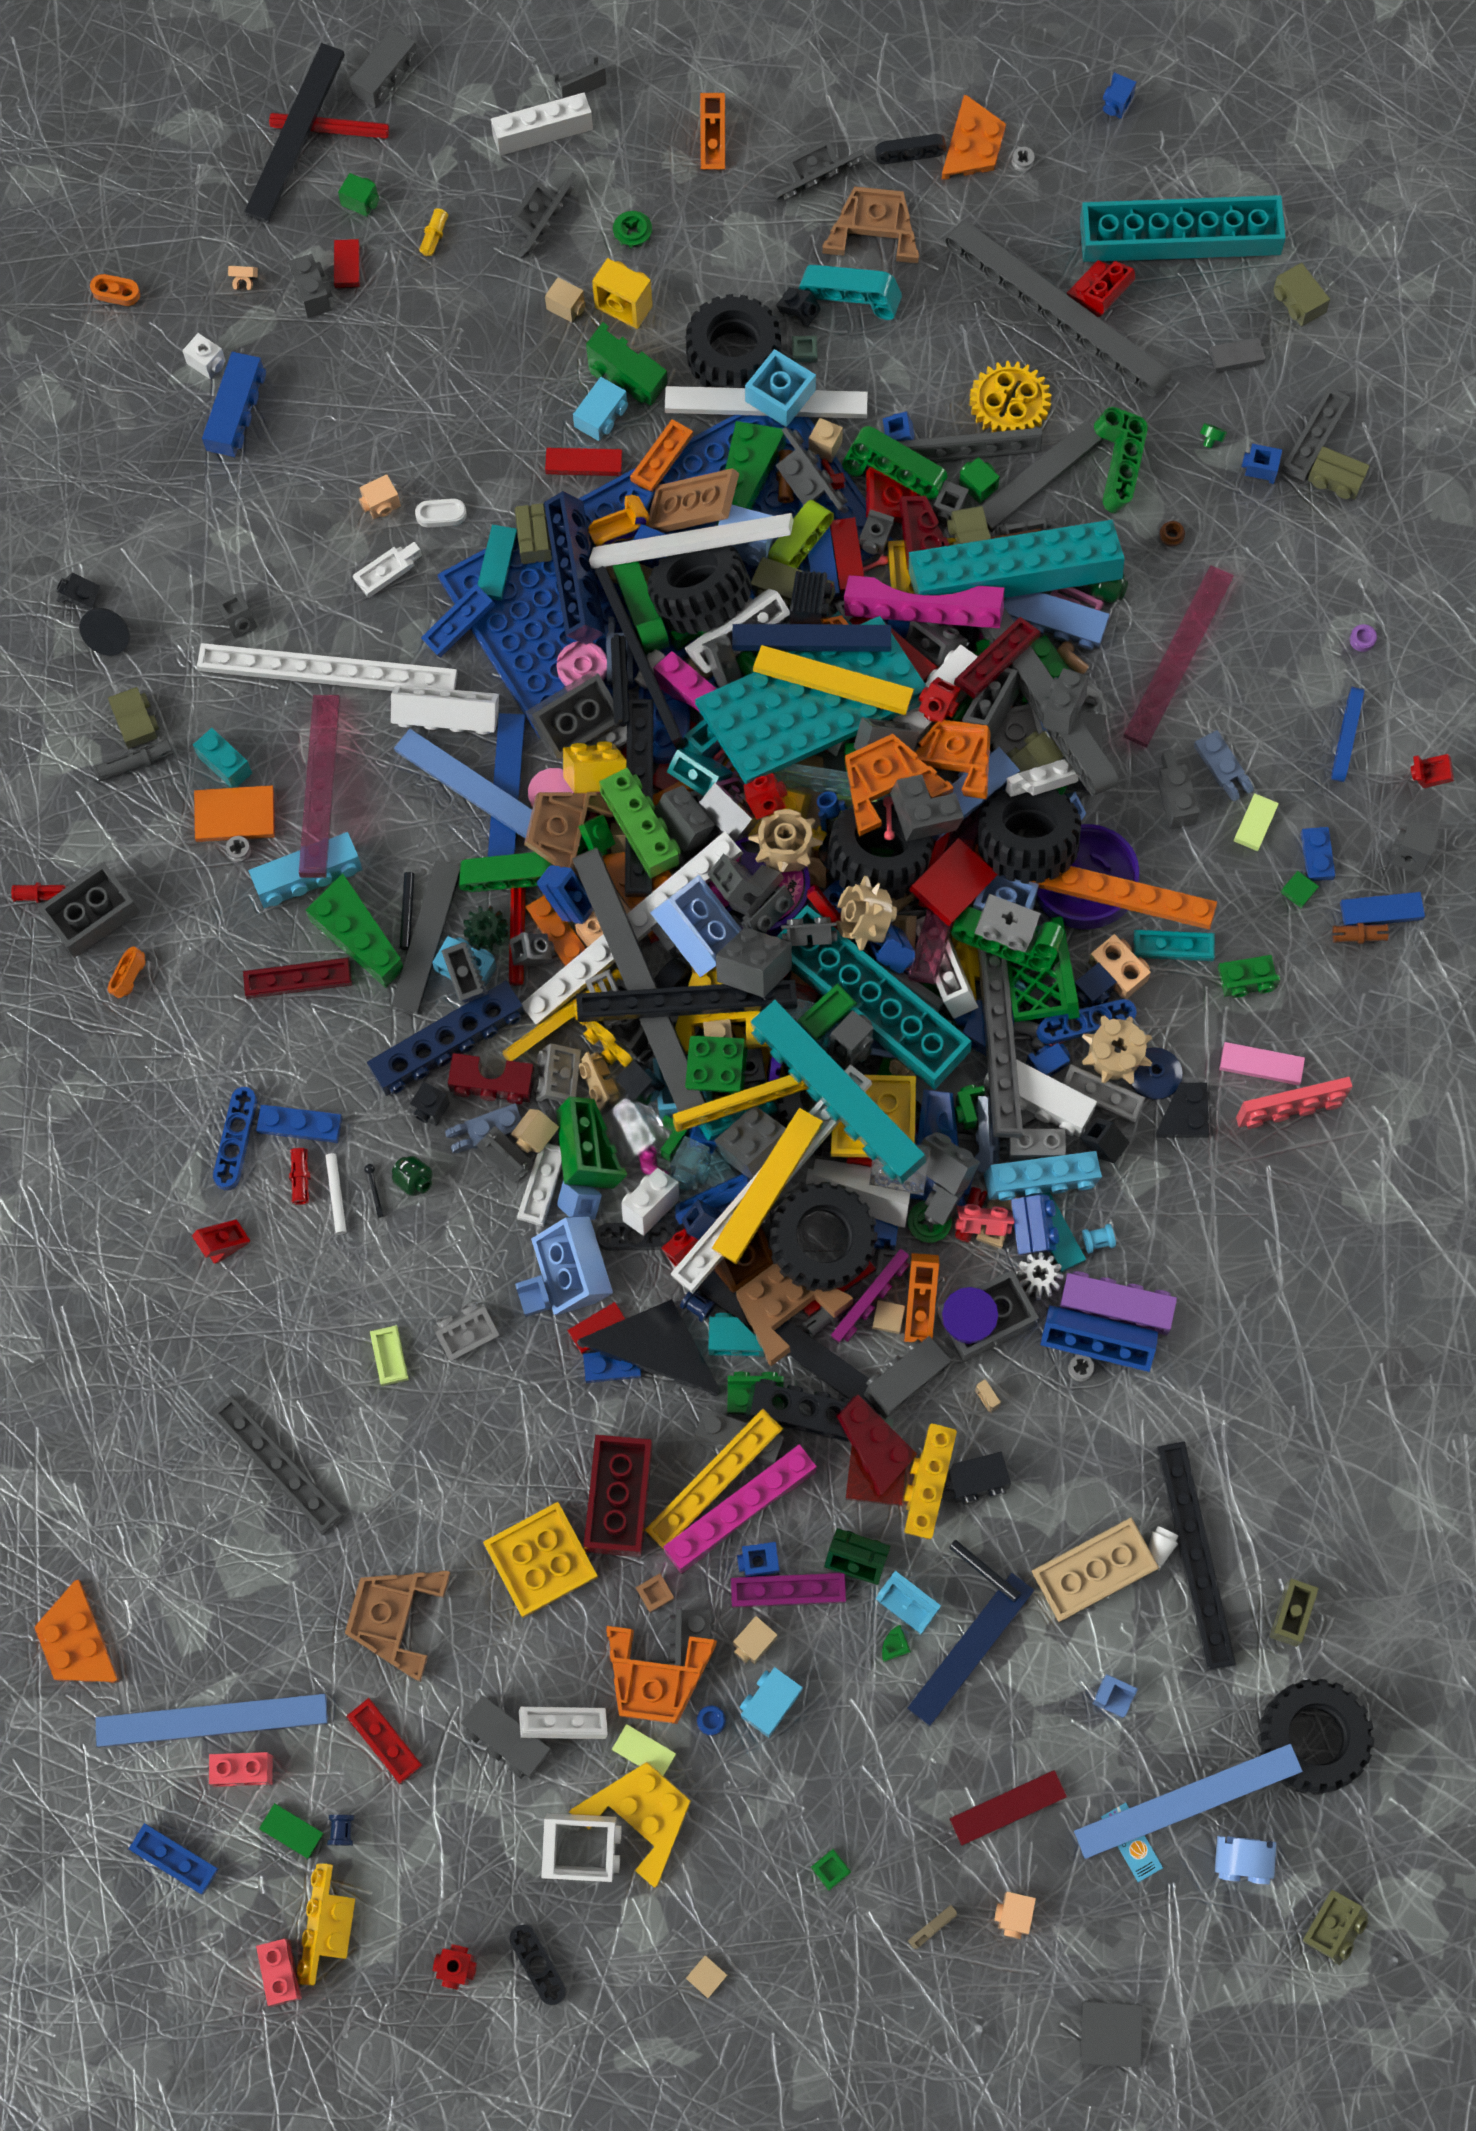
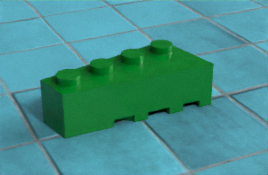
[717,421,786,526]
[305,873,403,988]

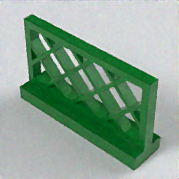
[1007,916,1080,1022]

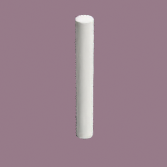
[326,1153,347,1235]

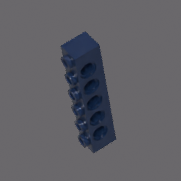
[544,491,606,645]
[367,980,525,1096]

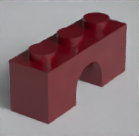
[448,1053,535,1105]

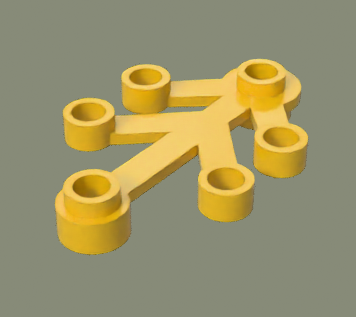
[573,1003,633,1067]

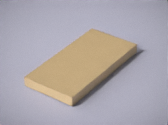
[1032,1517,1160,1622]

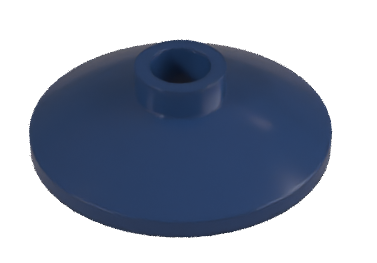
[1131,1047,1183,1100]

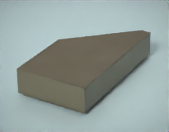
[908,1905,957,1949]

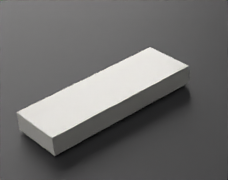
[517,1143,562,1227]
[519,1707,608,1739]

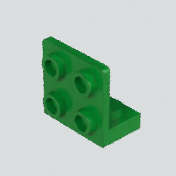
[685,1036,748,1095]

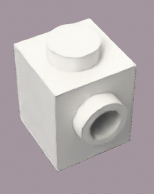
[183,333,225,379]

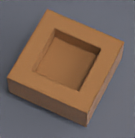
[636,1573,675,1613]

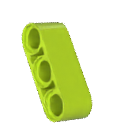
[768,499,834,569]

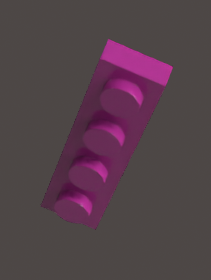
[831,1249,910,1344]
[731,1573,846,1608]

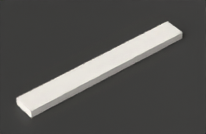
[665,386,868,419]
[589,513,793,569]

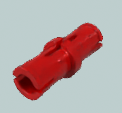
[289,1148,311,1205]

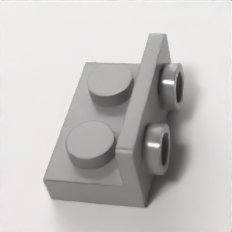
[534,1043,581,1102]
[433,1302,500,1361]

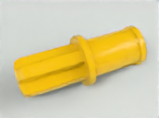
[419,208,449,257]

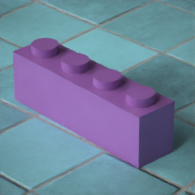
[1059,1271,1177,1336]

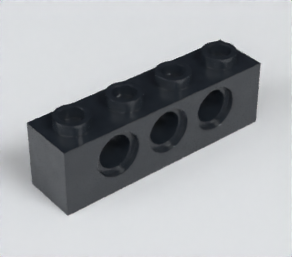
[745,1379,852,1443]

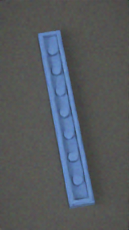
[394,729,532,838]
[95,1694,328,1748]
[1074,1744,1303,1859]

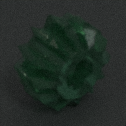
[463,905,508,951]

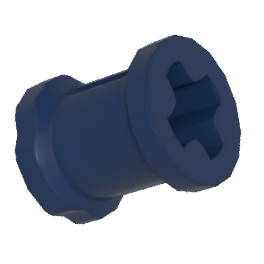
[680,1289,717,1322]
[327,1815,355,1846]

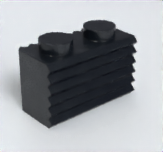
[790,570,832,624]

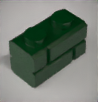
[824,1528,891,1585]

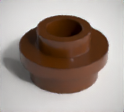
[1159,521,1185,546]

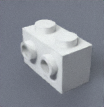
[622,1168,679,1236]

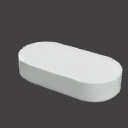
[415,499,467,528]

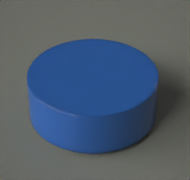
[697,1706,726,1736]

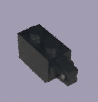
[941,1451,1011,1505]

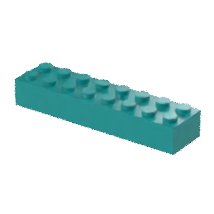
[1080,195,1286,262]
[909,520,1125,598]
[777,905,971,1090]

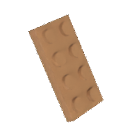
[647,468,739,533]

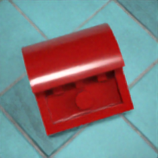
[1067,260,1135,317]

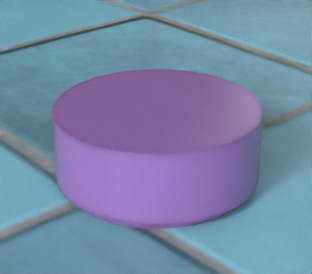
[1350,624,1377,652]

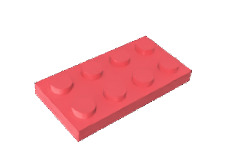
[1236,1077,1353,1129]

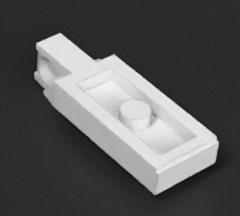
[353,542,422,598]
[1006,759,1078,797]

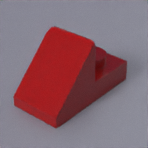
[192,1219,250,1264]

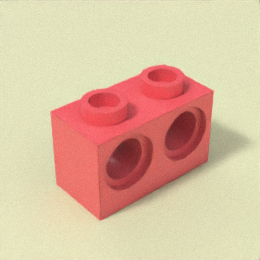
[209,1752,273,1787]
[256,1939,302,2007]

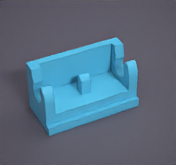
[875,1571,941,1634]

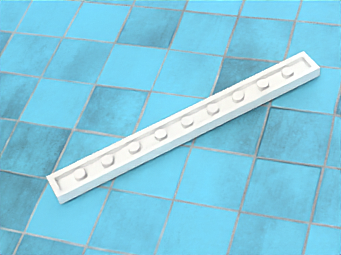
[197,643,458,691]
[521,831,743,1026]
[671,1065,872,1294]

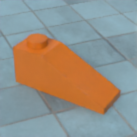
[700,93,725,170]
[904,1253,939,1342]

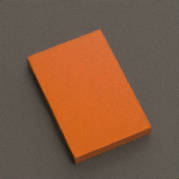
[194,785,275,842]

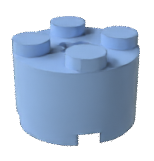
[1215,1836,1277,1885]

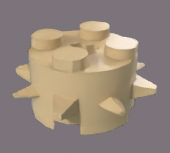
[749,808,823,872]
[836,876,897,951]
[1082,1015,1152,1084]

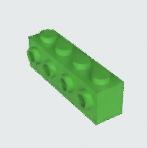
[599,767,681,879]

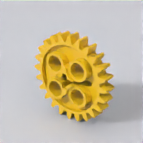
[969,361,1052,432]

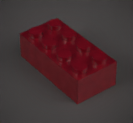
[584,1434,653,1557]

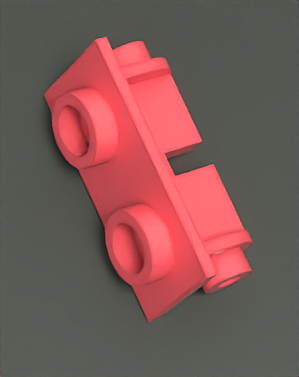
[955,1204,1014,1236]

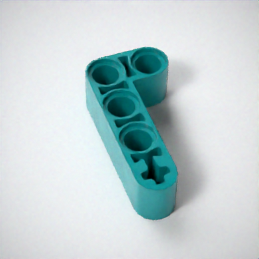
[798,265,902,320]

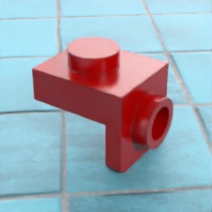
[1411,754,1454,788]

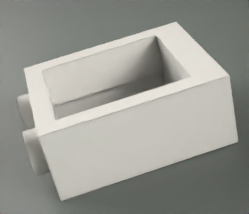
[541,1813,622,1882]

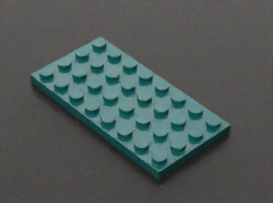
[695,616,927,784]

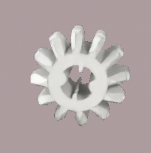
[1016,1252,1063,1300]

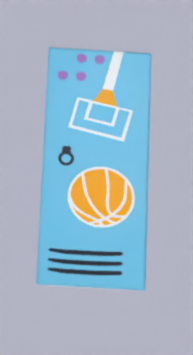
[1101,1803,1163,1882]

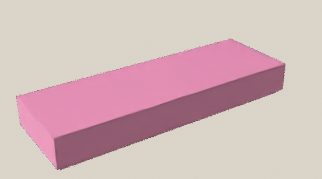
[1219,1042,1305,1085]

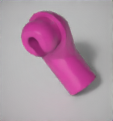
[639,1145,669,1175]

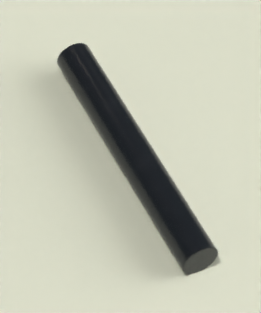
[399,872,415,950]
[949,1540,1021,1602]

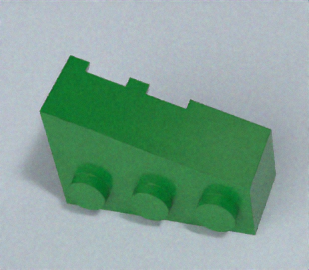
[586,322,668,406]
[556,1096,627,1189]

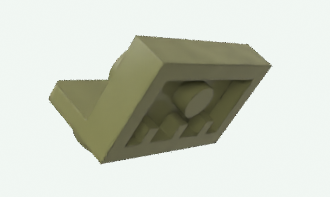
[1303,1890,1368,1966]

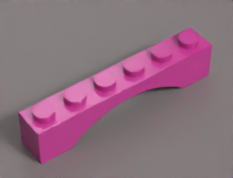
[844,575,1004,628]
[653,651,717,712]
[663,1444,817,1574]

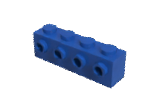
[202,352,266,457]
[1040,1305,1158,1372]

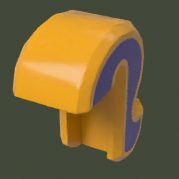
[588,495,650,547]

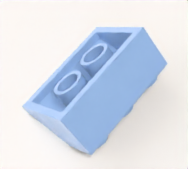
[650,875,742,977]
[531,1217,613,1315]

